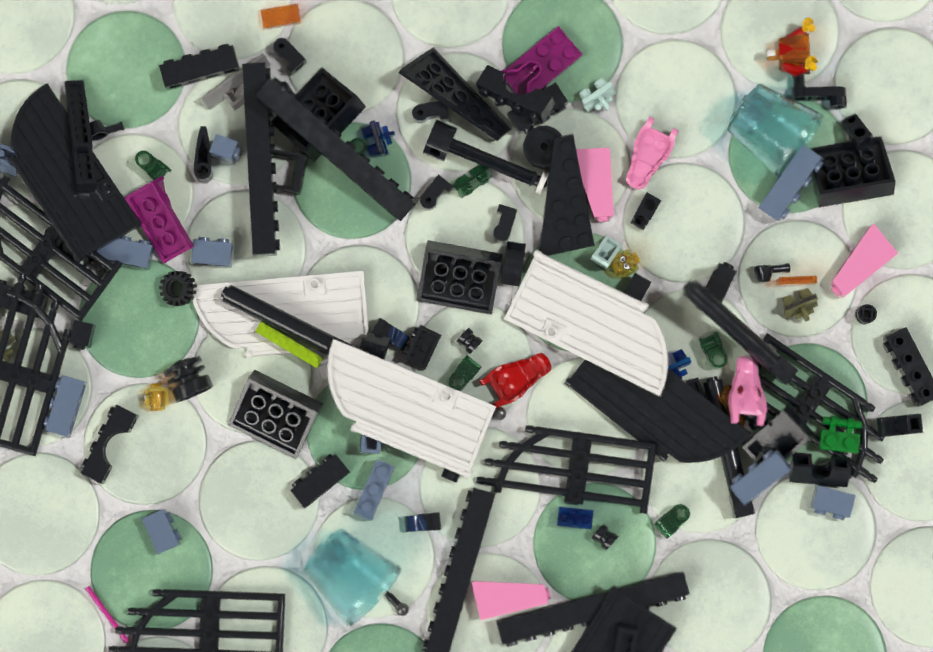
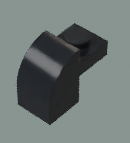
[501,241,526,287]
[876,414,923,437]

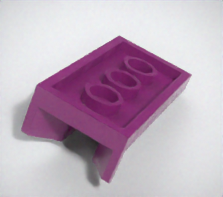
[501,26,583,95]
[125,176,194,264]

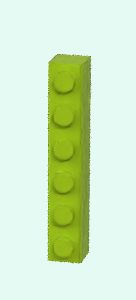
[255,322,324,368]

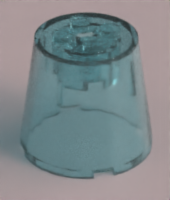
[727,83,824,178]
[303,528,401,626]

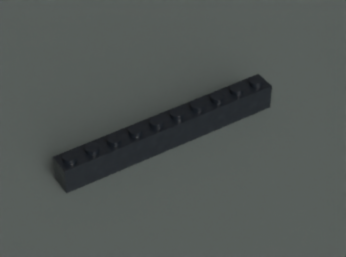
[242,62,280,257]
[253,77,415,221]
[422,487,495,652]
[496,572,690,647]

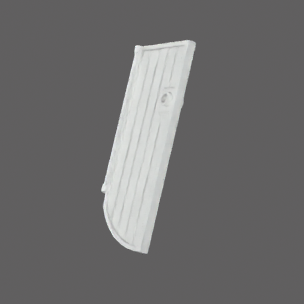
[504,249,668,396]
[192,271,369,358]
[327,339,496,479]

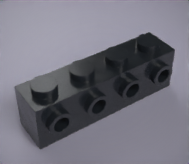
[159,44,240,91]
[882,327,933,407]

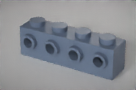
[758,144,824,221]

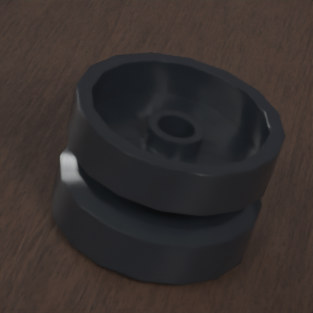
[523,125,562,169]

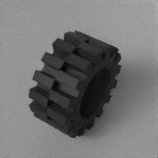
[159,271,197,306]

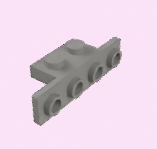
[202,53,271,111]

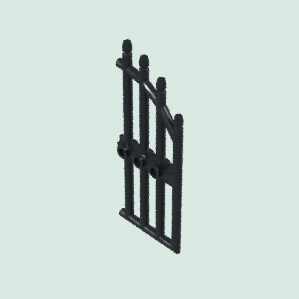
[0,175,123,321]
[0,273,71,457]
[728,333,885,483]
[476,425,657,514]
[108,589,286,652]

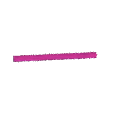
[86,586,129,643]

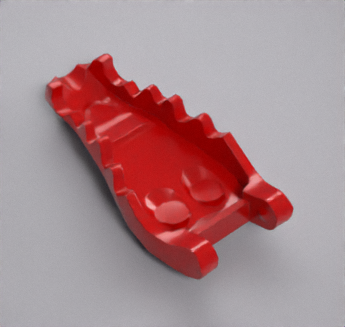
[479,353,552,409]

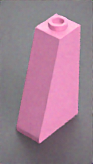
[576,148,614,222]
[830,224,898,298]
[471,581,551,620]

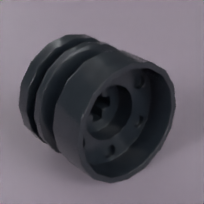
[163,356,214,403]

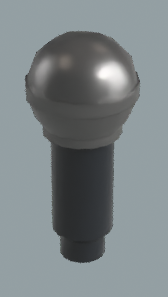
[492,407,506,420]
[384,591,409,616]

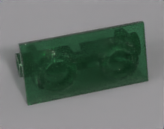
[452,164,492,199]

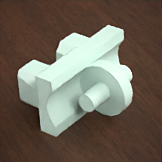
[580,78,616,113]

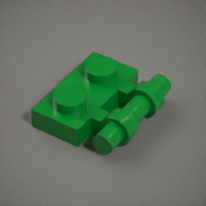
[819,415,862,454]

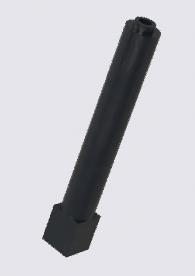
[683,280,798,385]
[221,285,355,355]
[703,376,755,518]

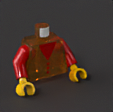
[767,17,818,77]

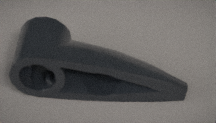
[194,126,213,184]

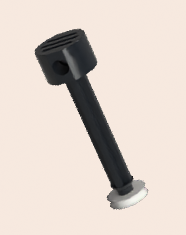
[423,119,550,196]

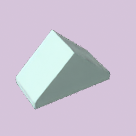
[590,235,622,270]

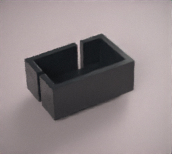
[742,405,814,464]

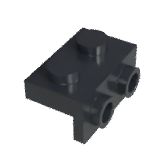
[402,325,442,370]

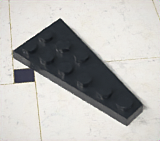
[398,47,511,141]
[539,134,595,256]

